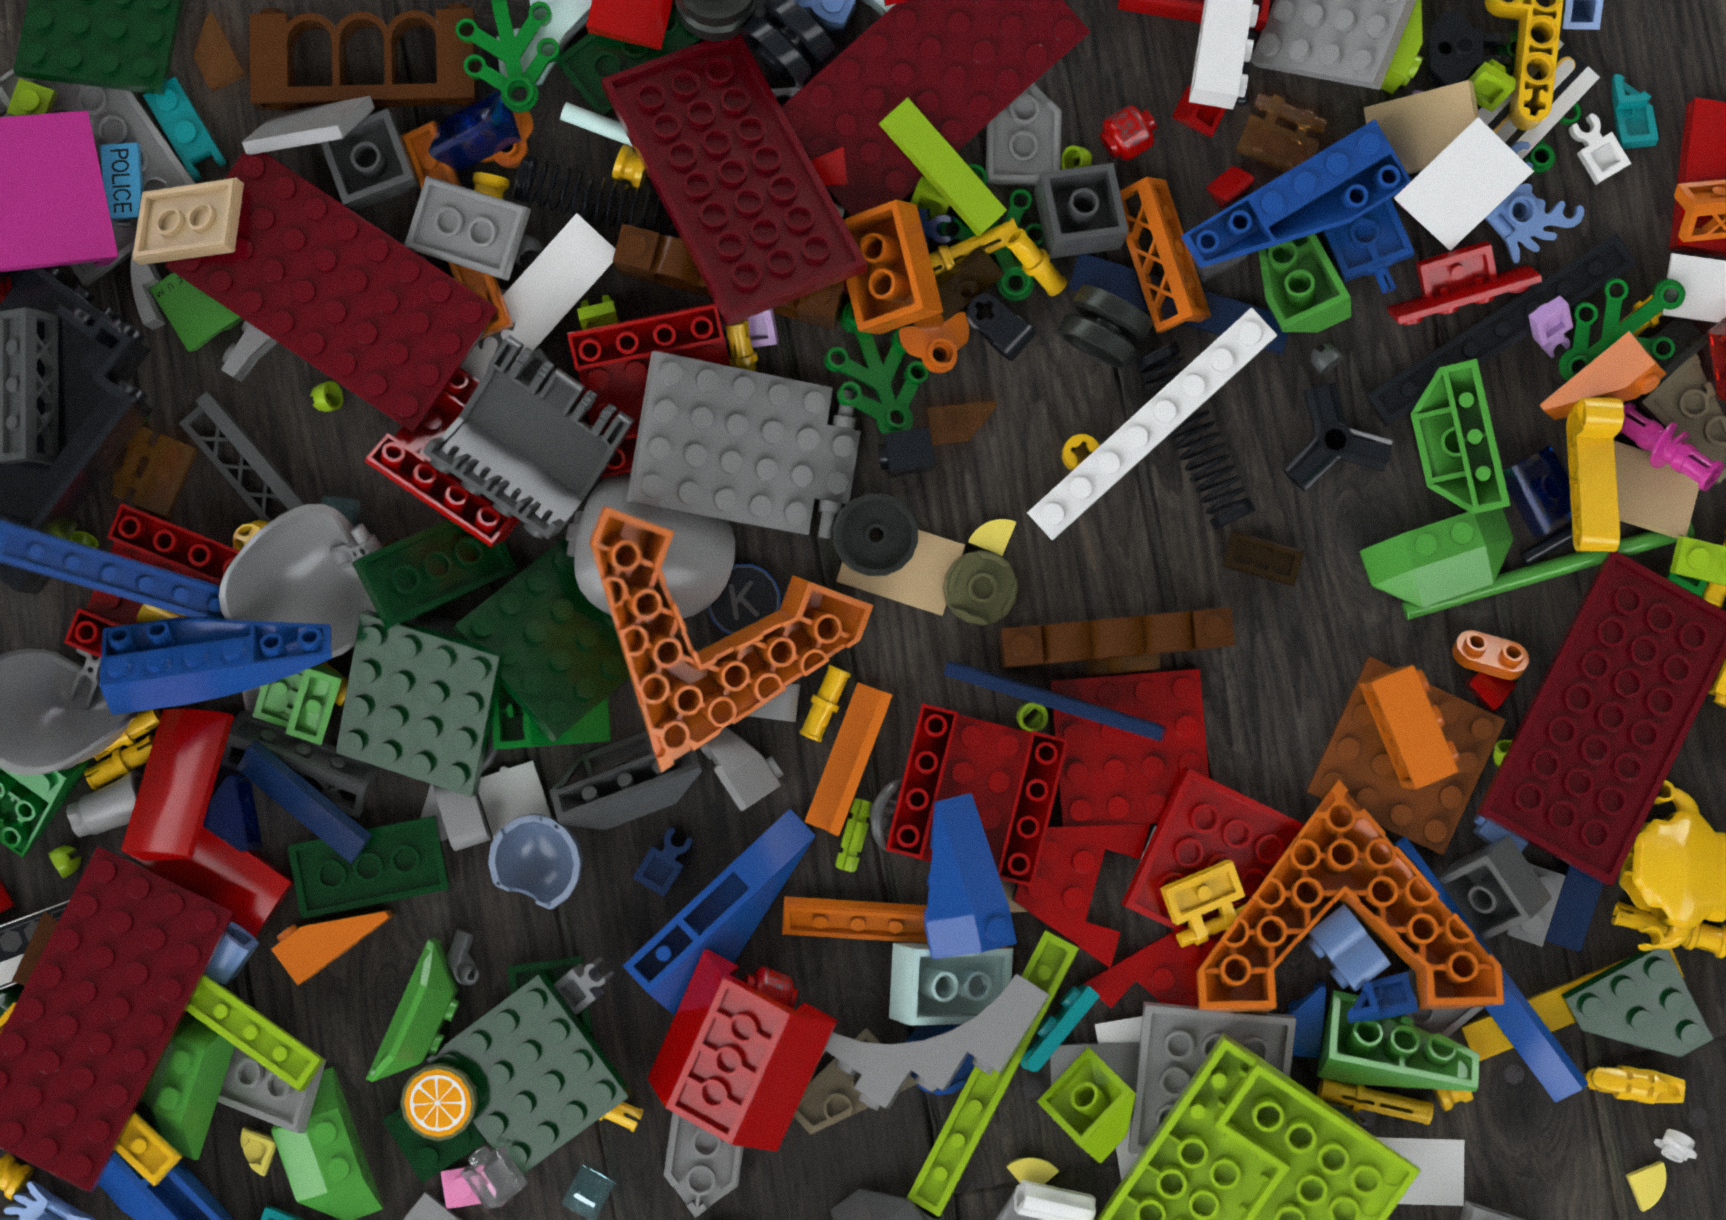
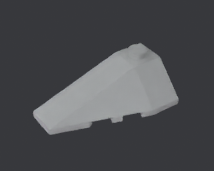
[700,726,784,812]

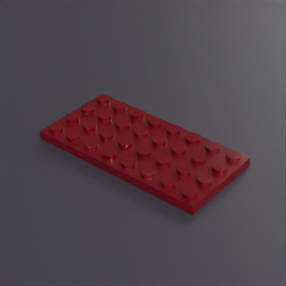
[781,0,1090,216]
[601,34,868,326]
[165,150,499,434]
[1476,551,1726,886]
[0,846,236,1192]

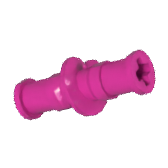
[1620,403,1724,491]

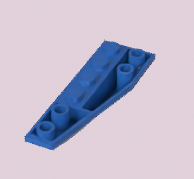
[1180,119,1412,269]
[100,617,332,715]
[623,808,816,1016]
[98,1110,234,1220]

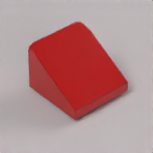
[1172,86,1227,138]
[1206,166,1255,209]
[1464,671,1517,711]

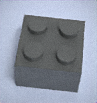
[320,109,420,212]
[1034,163,1129,259]
[1437,835,1552,941]

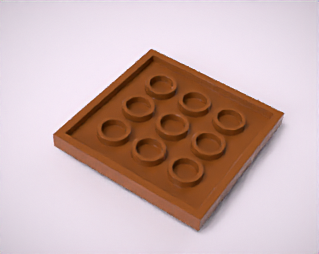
[1305,656,1506,856]

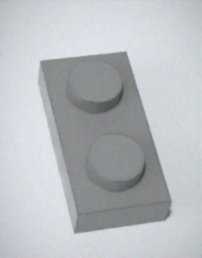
[1504,863,1566,947]

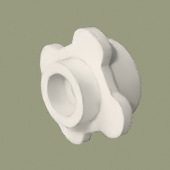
[1654,1129,1697,1163]

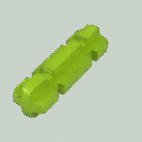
[835,798,873,872]

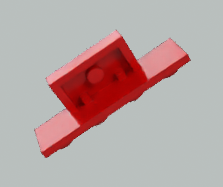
[1387,241,1542,325]

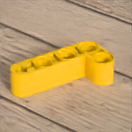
[1484,0,1563,131]
[1566,397,1624,552]

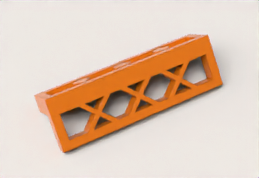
[1120,177,1212,333]
[1674,179,1726,242]
[805,682,893,836]

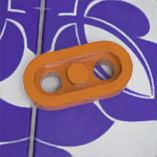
[1452,630,1529,680]

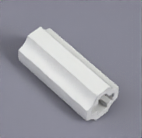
[1014,1179,1096,1220]

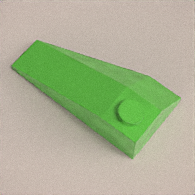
[1258,234,1351,333]
[1317,990,1480,1092]

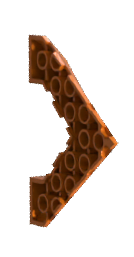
[589,506,874,772]
[1197,779,1504,1012]

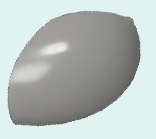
[566,474,735,619]
[219,504,382,658]
[0,648,139,776]

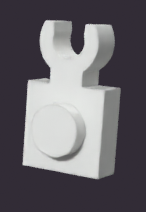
[1569,113,1631,185]

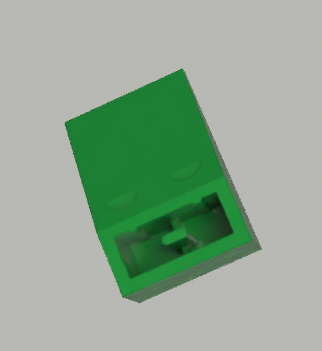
[492,683,611,750]
[0,759,90,858]

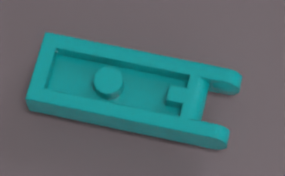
[143,77,227,182]
[1020,984,1100,1072]

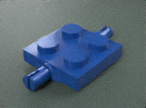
[1321,198,1414,294]

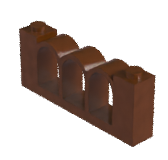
[249,3,480,111]
[613,224,844,331]
[998,607,1235,669]

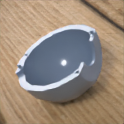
[488,814,583,909]

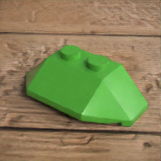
[1411,359,1511,514]
[1359,508,1513,608]
[366,937,460,1082]
[141,1014,235,1160]
[271,1066,384,1220]

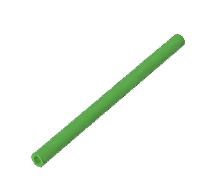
[1402,521,1695,620]

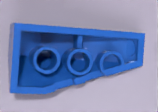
[923,793,1017,959]

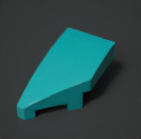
[1611,74,1659,149]

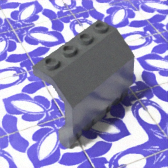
[422,335,635,539]

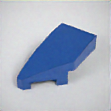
[1347,972,1418,1023]
[1285,982,1326,1058]

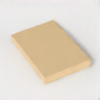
[1364,80,1479,174]
[132,178,244,265]
[1614,441,1699,539]
[836,527,965,616]

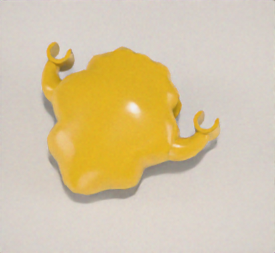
[1619,780,1726,951]

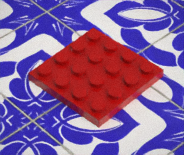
[1050,669,1209,827]
[1121,767,1305,948]

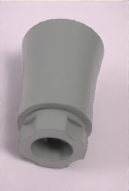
[66,770,143,837]

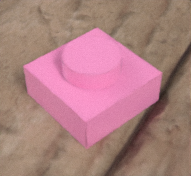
[441,1164,485,1209]

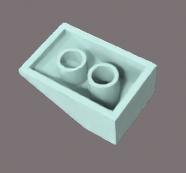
[889,943,1013,1025]

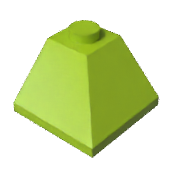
[1037,1047,1136,1164]

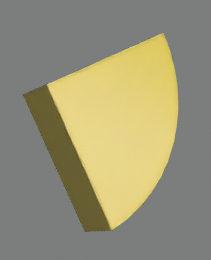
[968,519,1017,557]
[240,1126,277,1176]
[1006,1157,1060,1184]
[1626,1161,1667,1212]

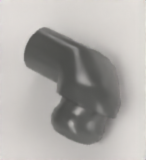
[446,929,480,985]

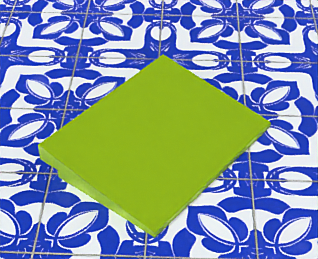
[1095,1032,1420,1220]

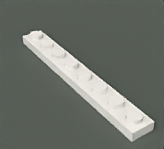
[1027,307,1277,541]

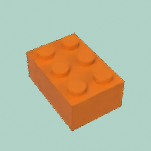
[843,199,944,335]
[1359,665,1460,789]

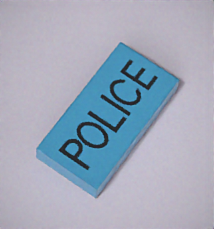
[100,142,144,221]

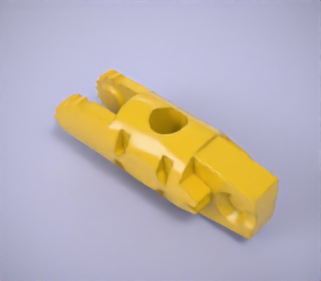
[1584,1065,1686,1104]

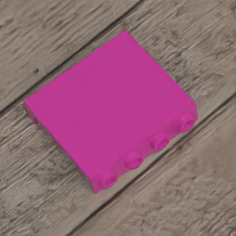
[0,110,118,272]

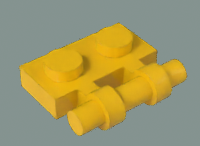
[1160,859,1245,948]

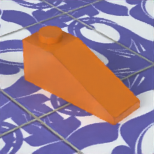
[1539,331,1666,420]
[271,909,395,986]

